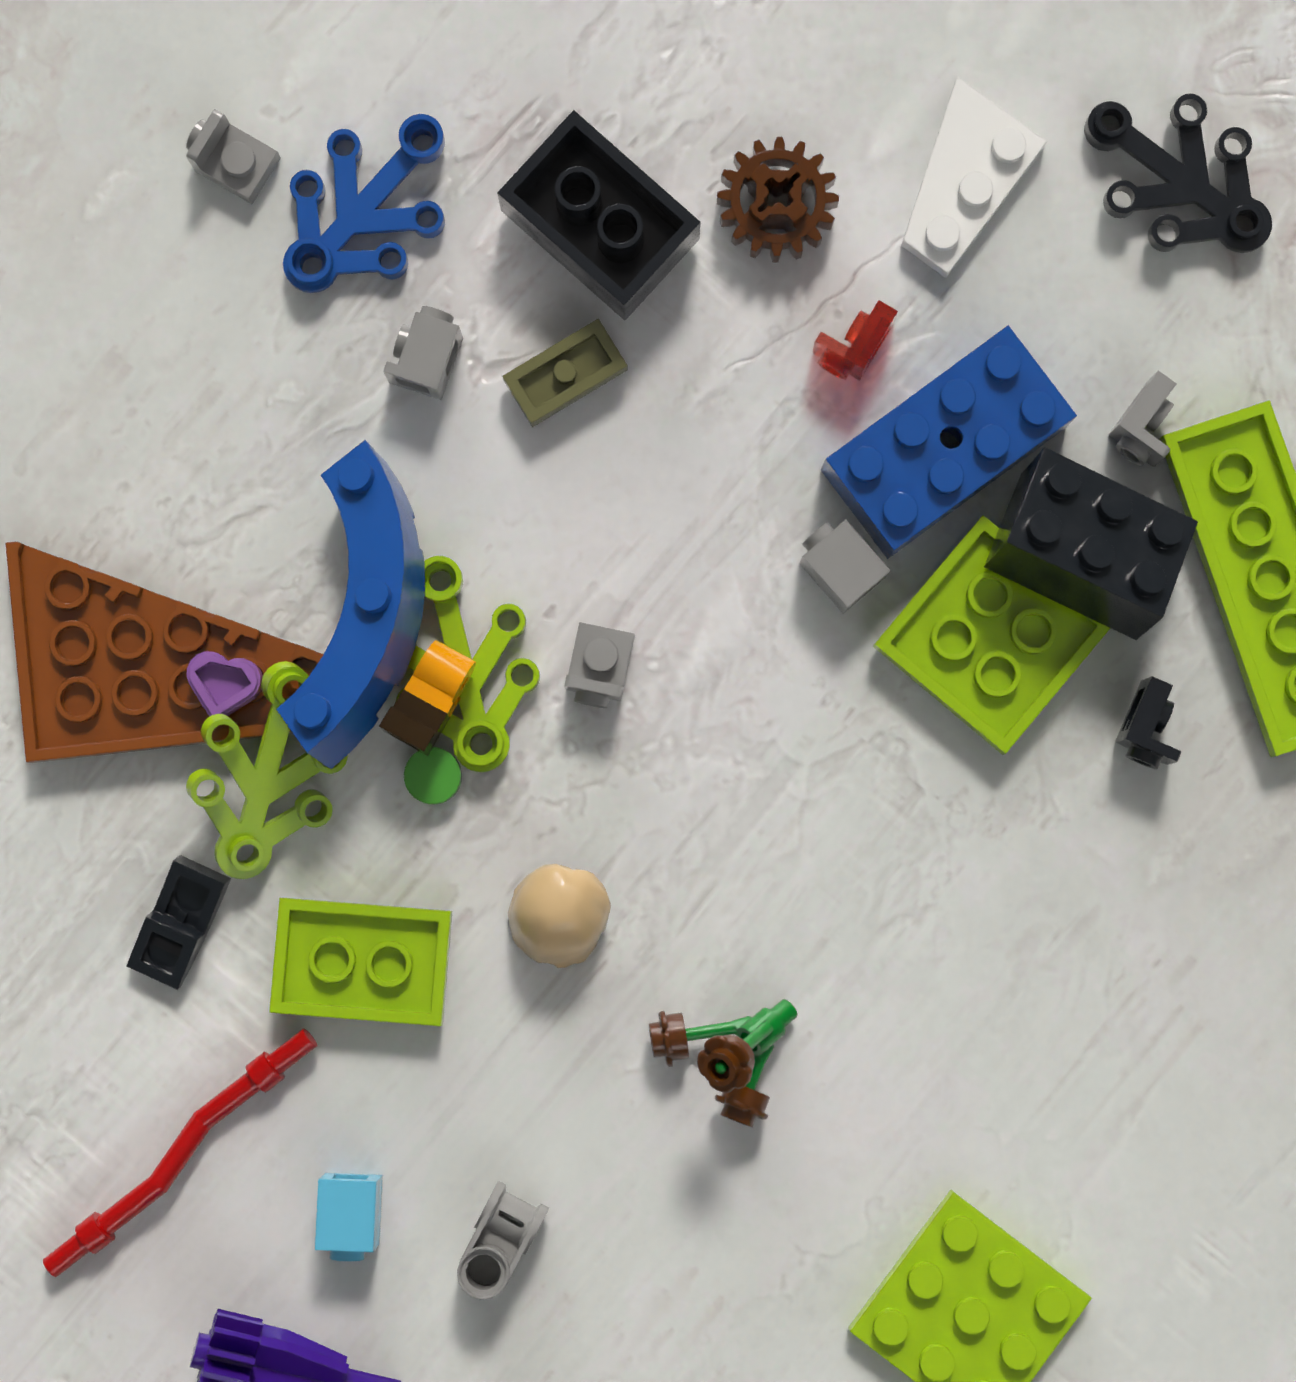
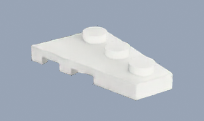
[901,76,1047,278]

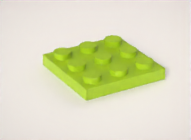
[873,515,1110,755]
[848,1190,1092,1382]

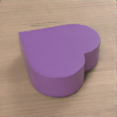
[187,651,263,717]

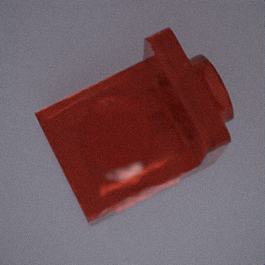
[813,300,898,381]

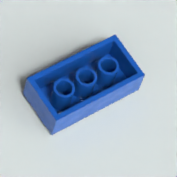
[821,325,1077,559]

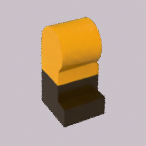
[379,640,476,756]

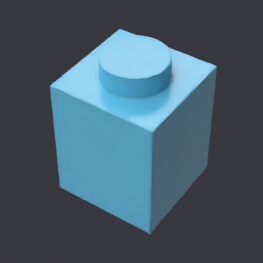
[315,1173,383,1261]

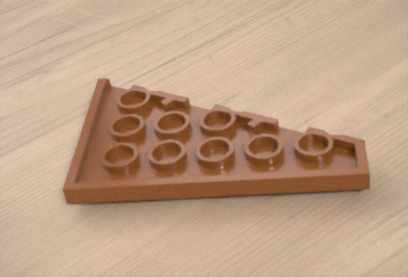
[5,541,323,763]

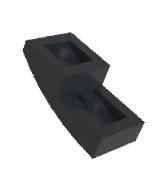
[126,855,231,990]

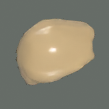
[508,864,611,968]

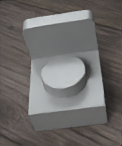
[186,109,281,204]
[1108,370,1177,467]
[564,622,635,708]

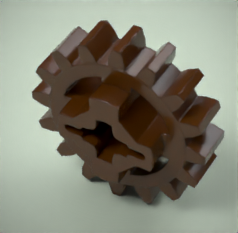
[717,137,839,263]

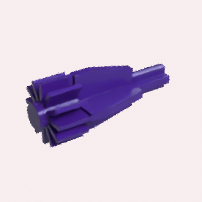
[190,1309,401,1382]

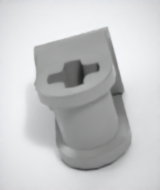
[457,1181,549,1300]

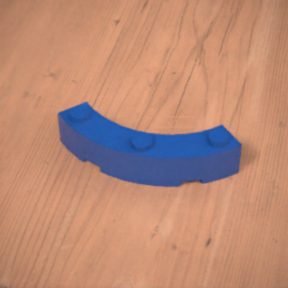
[276,440,425,769]

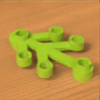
[396,556,540,772]
[186,661,348,879]

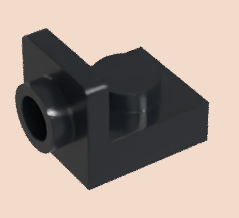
[1115,676,1181,769]

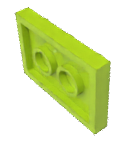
[269,898,452,1026]

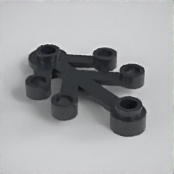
[1084,93,1272,253]

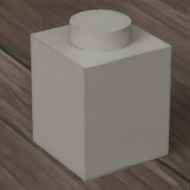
[799,519,891,614]

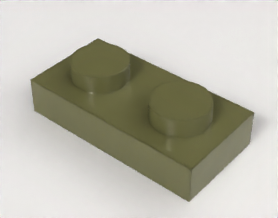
[502,318,628,428]

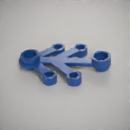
[283,114,445,293]

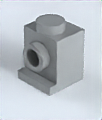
[383,306,463,400]

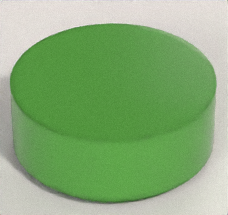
[404,747,462,805]

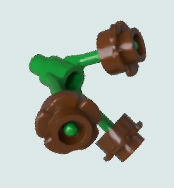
[649,999,798,1128]

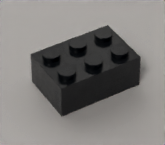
[497,110,701,321]
[984,447,1198,641]

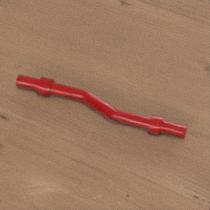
[43,1028,317,1277]

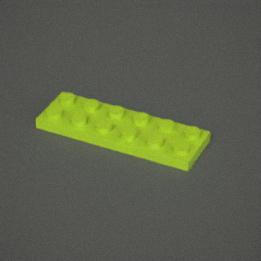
[1159,400,1296,757]

